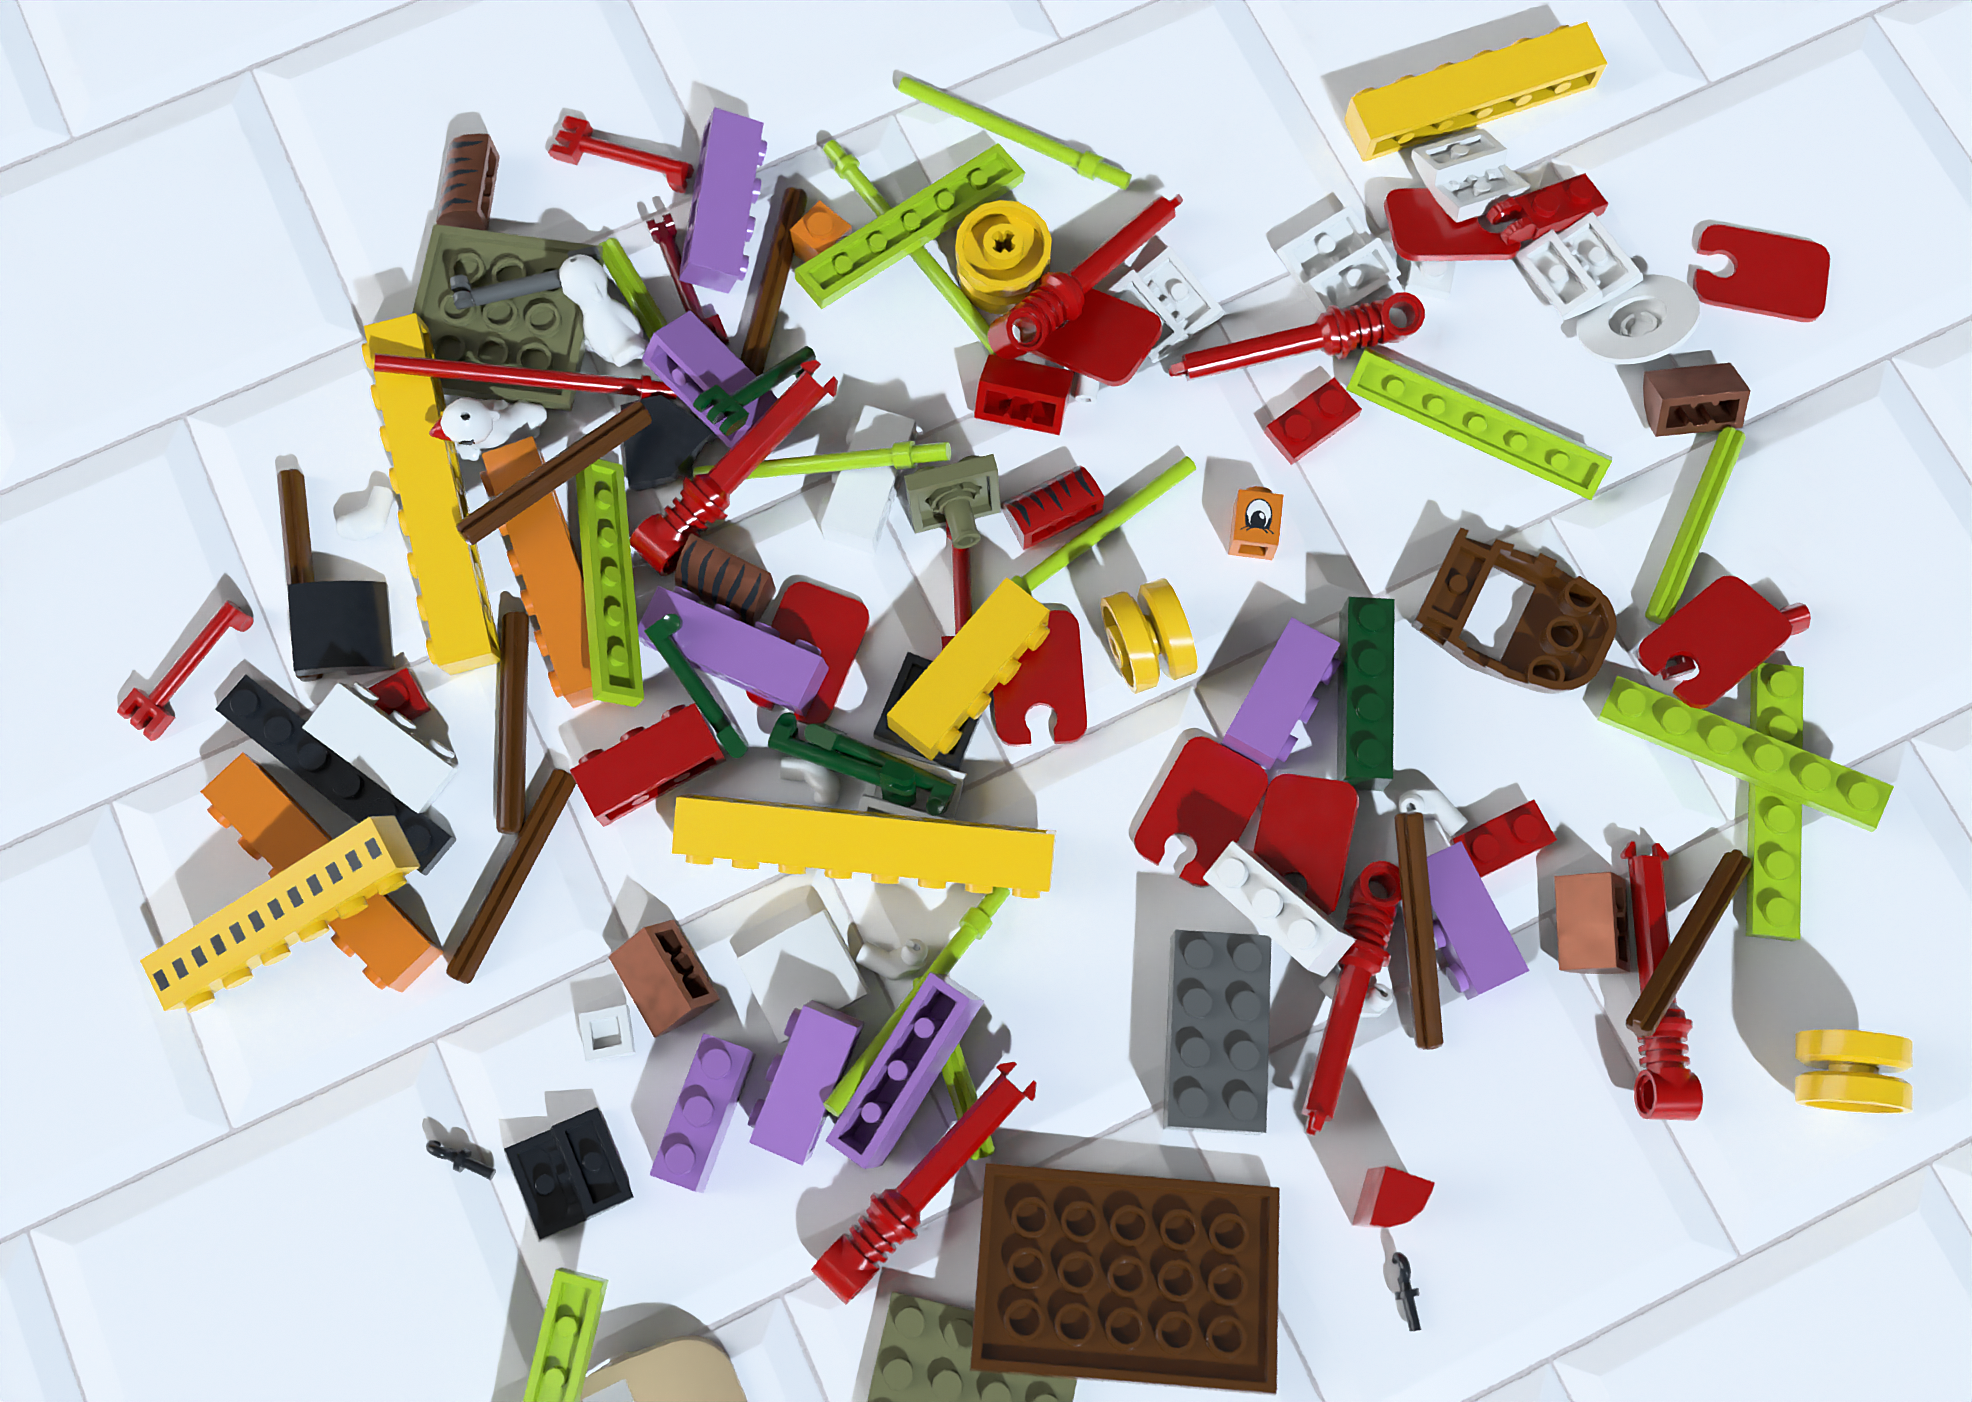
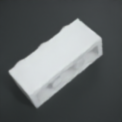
[817,405,917,555]
[302,682,460,813]
[1203,841,1356,977]

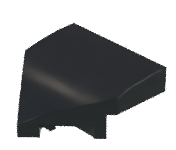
[620,395,717,492]

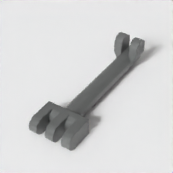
[450,247,603,310]

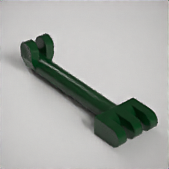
[693,346,816,436]
[644,613,749,758]
[768,713,917,807]
[804,723,957,816]

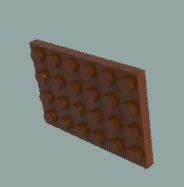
[970,1163,1280,1396]

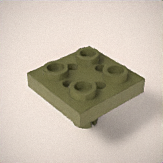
[904,454,1001,549]

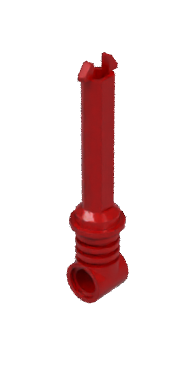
[988,193,1184,359]
[1168,292,1425,382]
[630,360,838,576]
[1620,841,1703,1121]
[1302,861,1402,1136]
[810,1061,1037,1305]

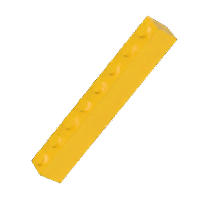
[361,313,501,675]
[671,793,1057,899]

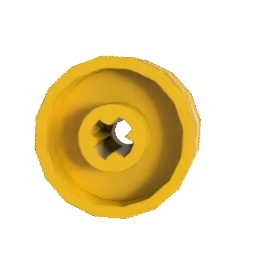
[955,200,1052,315]
[1100,578,1198,694]
[1795,1029,1913,1114]

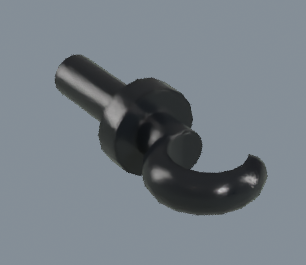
[425,1140,496,1180]
[1392,1252,1422,1332]

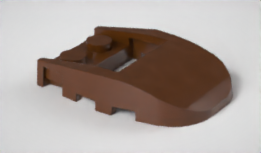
[1411,527,1617,694]

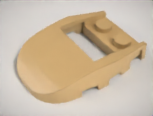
[580,1335,748,1402]

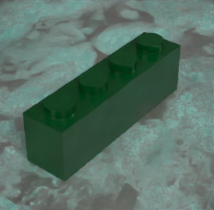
[1337,596,1395,791]

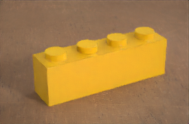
[887,577,1050,761]

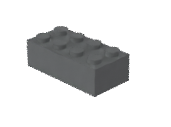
[1163,930,1272,1136]

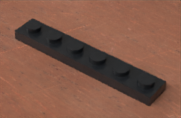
[215,674,457,876]

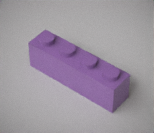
[678,107,768,294]
[638,586,829,717]
[825,972,984,1169]

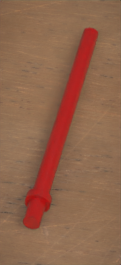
[374,353,677,400]

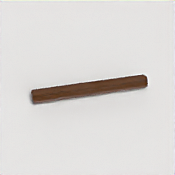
[740,186,808,377]
[456,401,652,546]
[277,468,324,682]
[496,611,529,835]
[446,768,576,984]
[1394,811,1444,1050]
[1625,849,1752,1038]

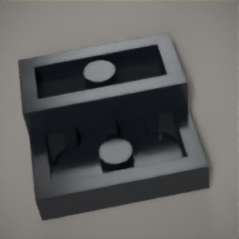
[287,580,395,676]
[503,1107,634,1243]

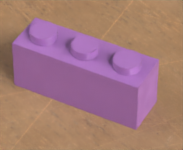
[641,311,778,449]
[1221,617,1341,771]
[1427,841,1530,1001]
[747,1000,865,1166]
[649,1033,756,1193]

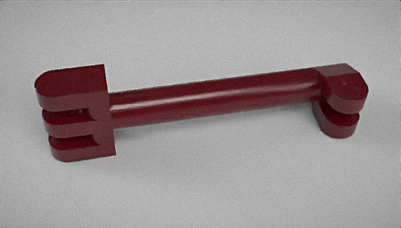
[646,213,730,346]

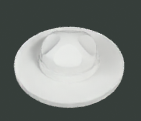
[1576,274,1701,364]

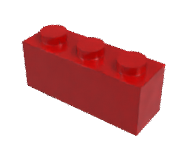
[570,703,726,827]

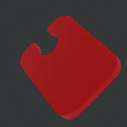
[1384,188,1521,261]
[1692,224,1831,323]
[1020,288,1163,387]
[1637,575,1792,709]
[746,581,870,725]
[993,610,1087,747]
[1134,736,1268,888]
[1253,774,1359,916]

